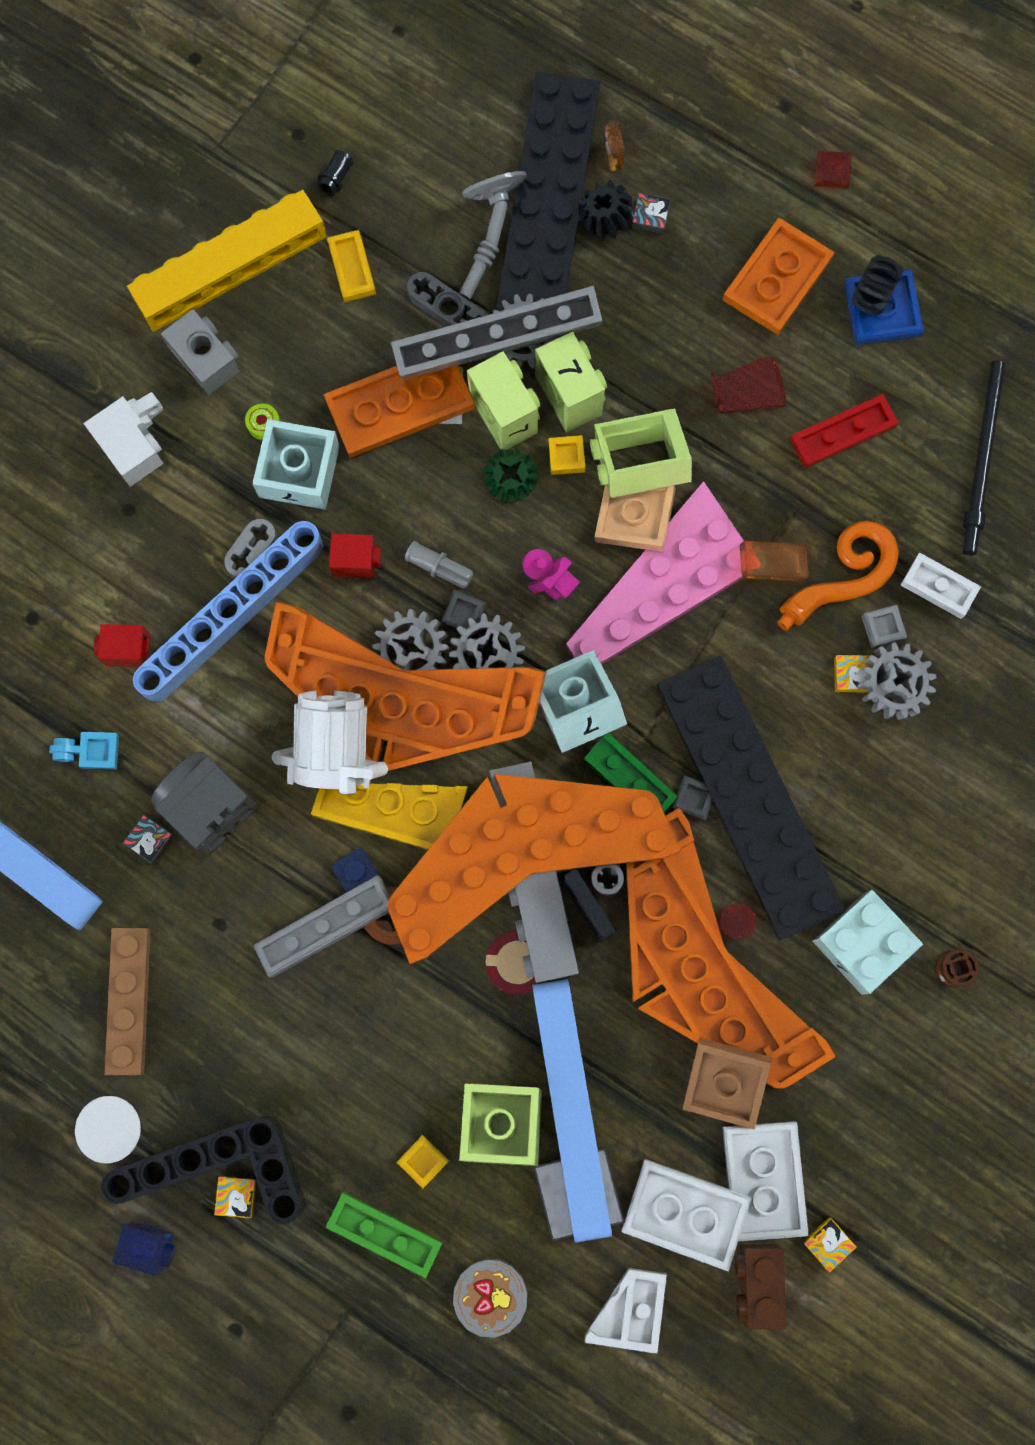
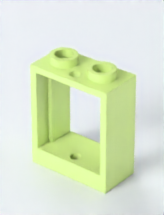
[590,408,692,498]

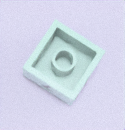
[252,419,340,510]
[539,650,627,753]
[812,890,923,995]

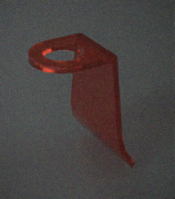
[710,356,786,413]

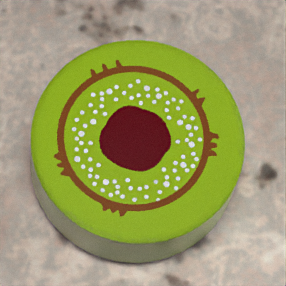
[245,403,280,440]

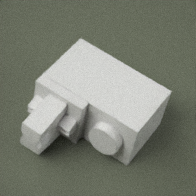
[83,392,164,487]

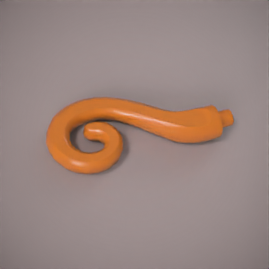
[777,520,899,631]

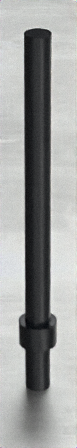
[962,361,1005,556]

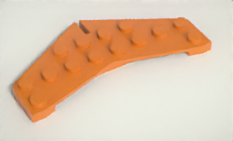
[265,602,547,771]
[388,774,680,965]
[626,807,836,1088]

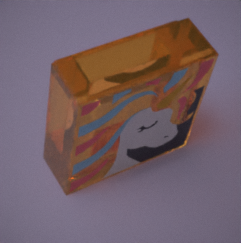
[604,122,625,171]

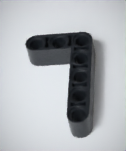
[101,1116,305,1225]

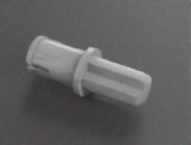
[405,541,473,588]

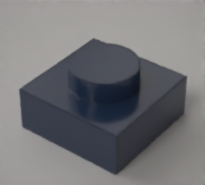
[331,847,379,892]

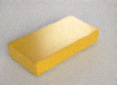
[327,230,376,303]

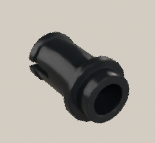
[317,150,354,196]

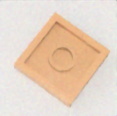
[594,485,676,552]

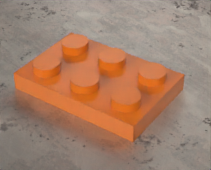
[722,218,835,335]

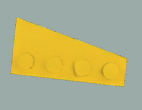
[311,783,468,850]

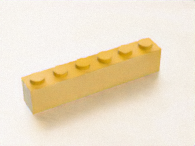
[127,190,327,332]

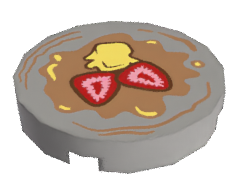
[453,1258,527,1338]

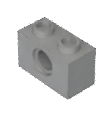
[161,309,240,395]

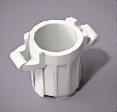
[272,691,388,794]

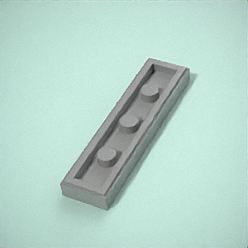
[253,875,391,978]

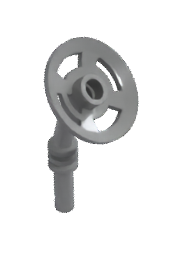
[458,171,527,300]

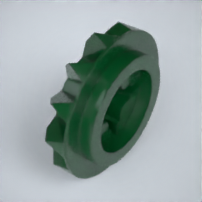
[483,448,538,502]

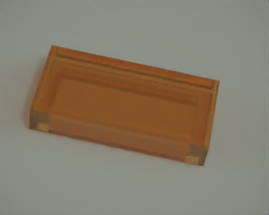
[739,541,809,581]

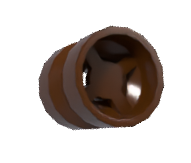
[934,949,979,987]

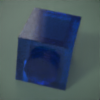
[112,1221,176,1275]

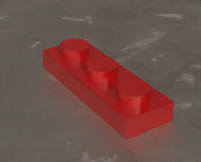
[790,394,899,469]

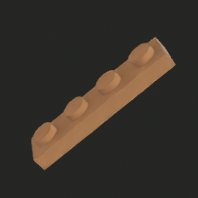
[104,928,151,1075]

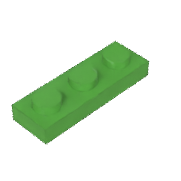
[325,1192,443,1278]

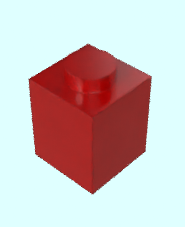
[329,534,381,578]
[94,624,150,667]

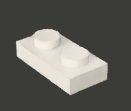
[901,553,981,619]

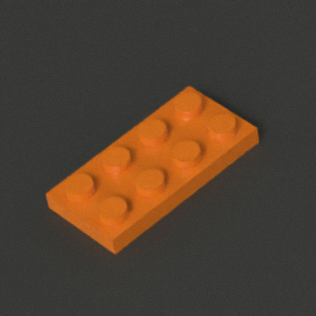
[323,365,475,458]

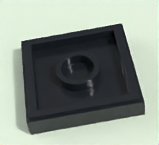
[563,869,616,943]

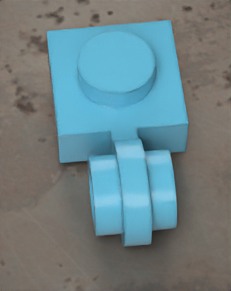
[49,732,119,770]

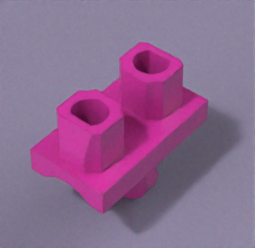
[522,549,579,601]

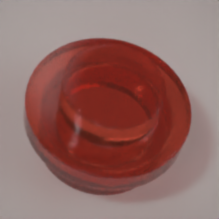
[720,903,756,940]

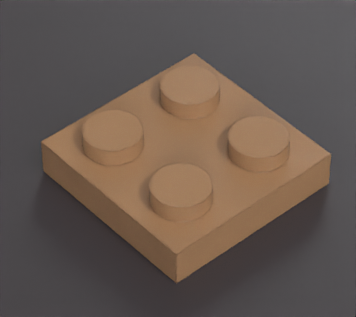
[683,1038,772,1130]

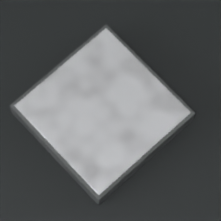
[534,1147,624,1241]

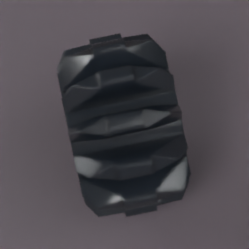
[578,180,634,241]
[852,255,903,316]

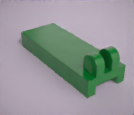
[582,733,678,812]

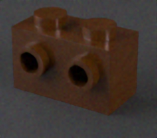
[735,1244,786,1329]

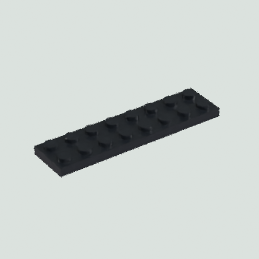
[496,72,601,312]
[656,655,845,941]

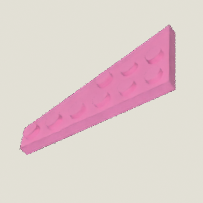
[566,481,760,665]

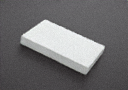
[722,1121,809,1241]
[622,1159,751,1272]

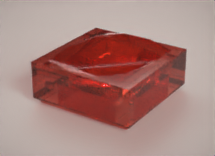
[815,150,851,189]

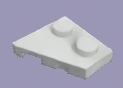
[585,1268,667,1353]

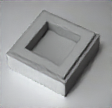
[861,605,907,649]

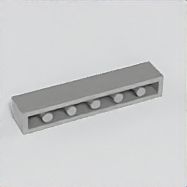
[391,286,603,380]
[490,762,579,984]

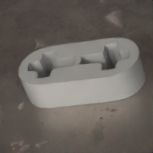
[224,519,277,579]

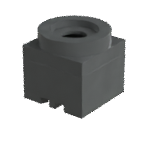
[151,752,259,857]

